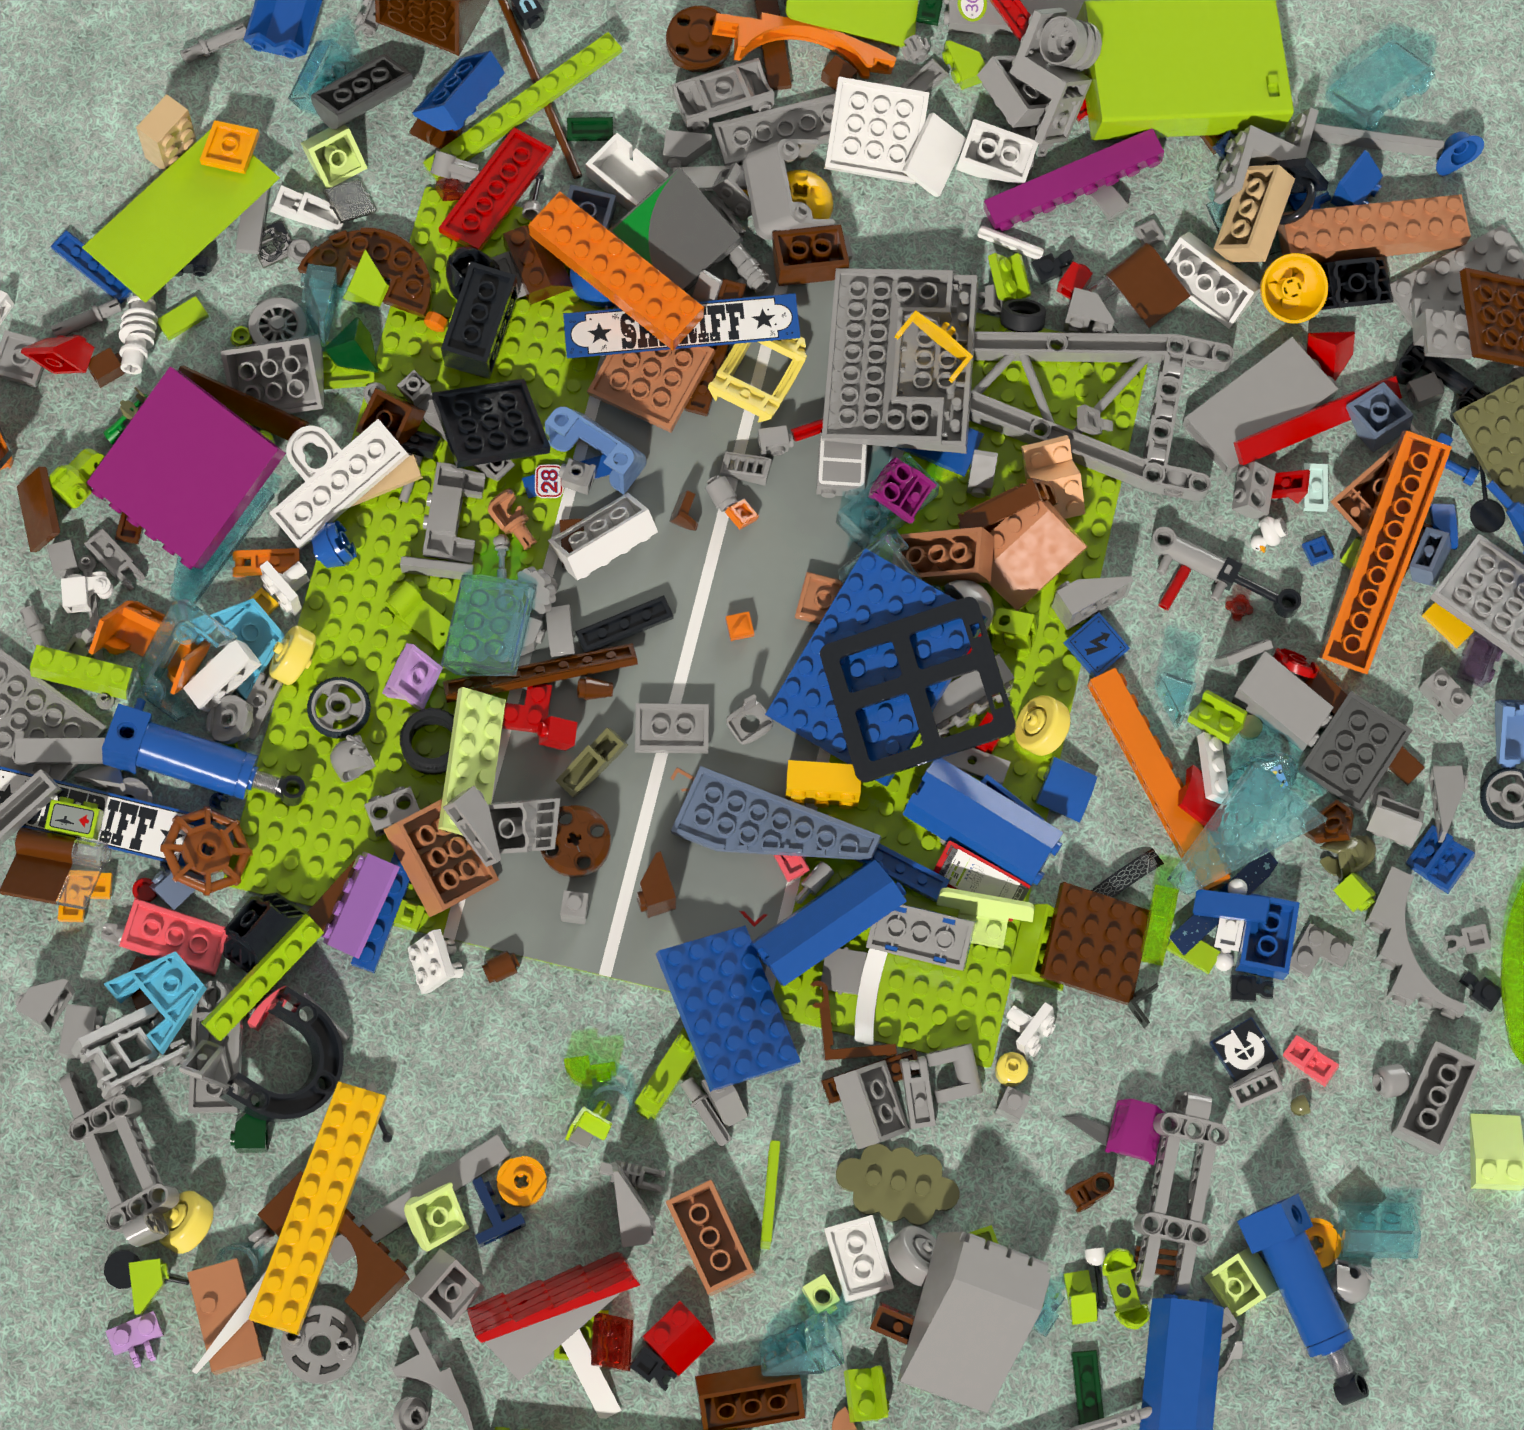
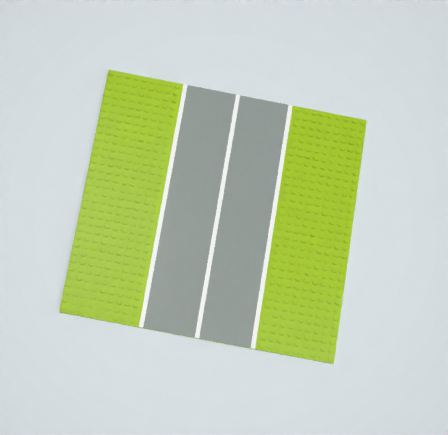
[224,187,1148,1068]

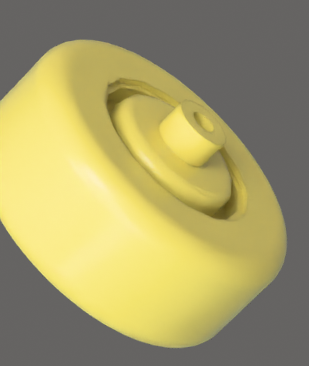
[269,626,316,685]
[1015,695,1070,756]
[159,1191,214,1254]

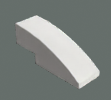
[270,185,348,232]

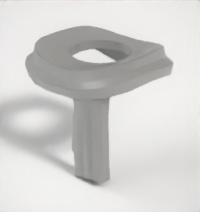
[726,694,773,745]

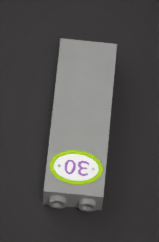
[943,0,1086,35]

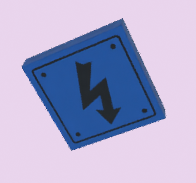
[1063,612,1130,678]

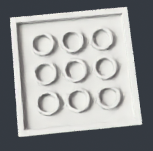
[824,77,929,184]

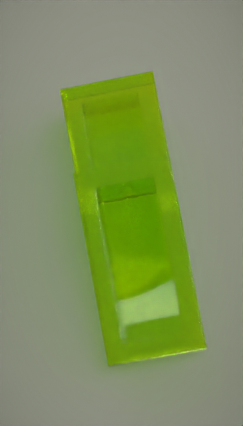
[1141,884,1179,966]

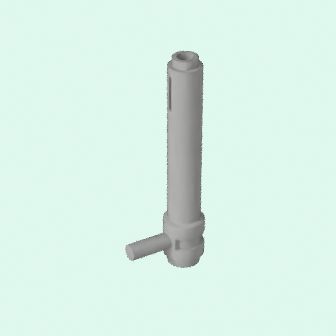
[727,244,771,293]

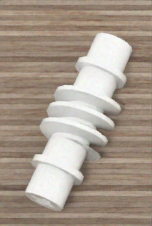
[119,293,158,375]

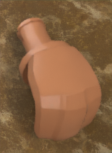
[488,488,537,550]

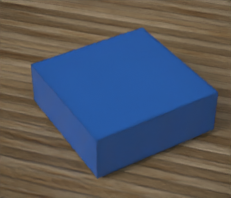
[1302,535,1334,566]

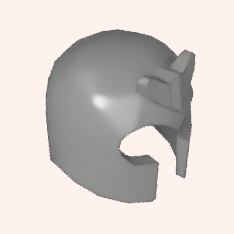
[330,735,376,782]
[1330,1259,1374,1304]

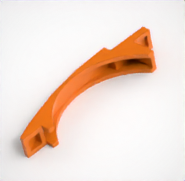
[712,12,896,79]

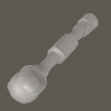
[493,534,510,610]

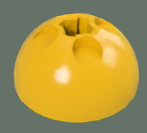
[787,170,833,219]
[1260,253,1328,323]

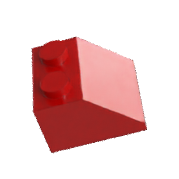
[21,335,95,374]
[643,1301,715,1377]

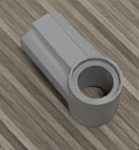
[430,150,479,184]

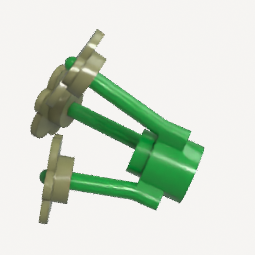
[103,387,148,445]

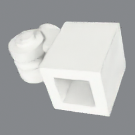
[61,571,114,614]

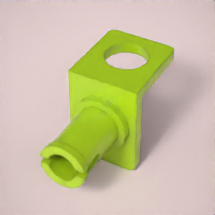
[565,1101,612,1141]

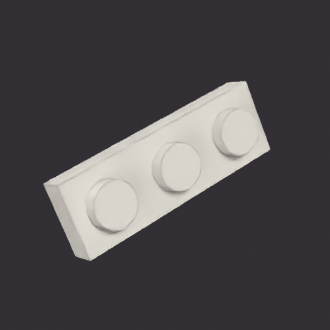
[1197,732,1230,805]

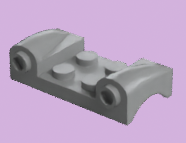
[672,58,774,133]

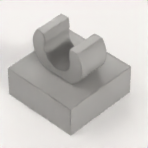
[977,284,1004,315]

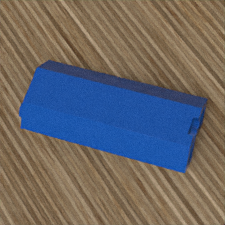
[243,0,322,59]
[903,758,1064,890]
[751,859,907,986]
[1139,1294,1224,1430]

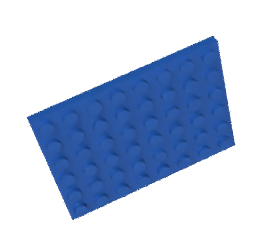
[765,548,988,787]

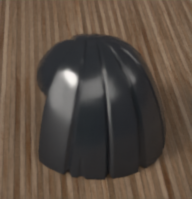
[446,247,500,300]

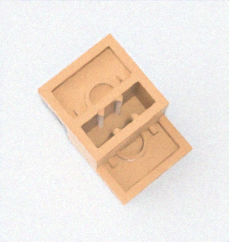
[1021,435,1085,519]

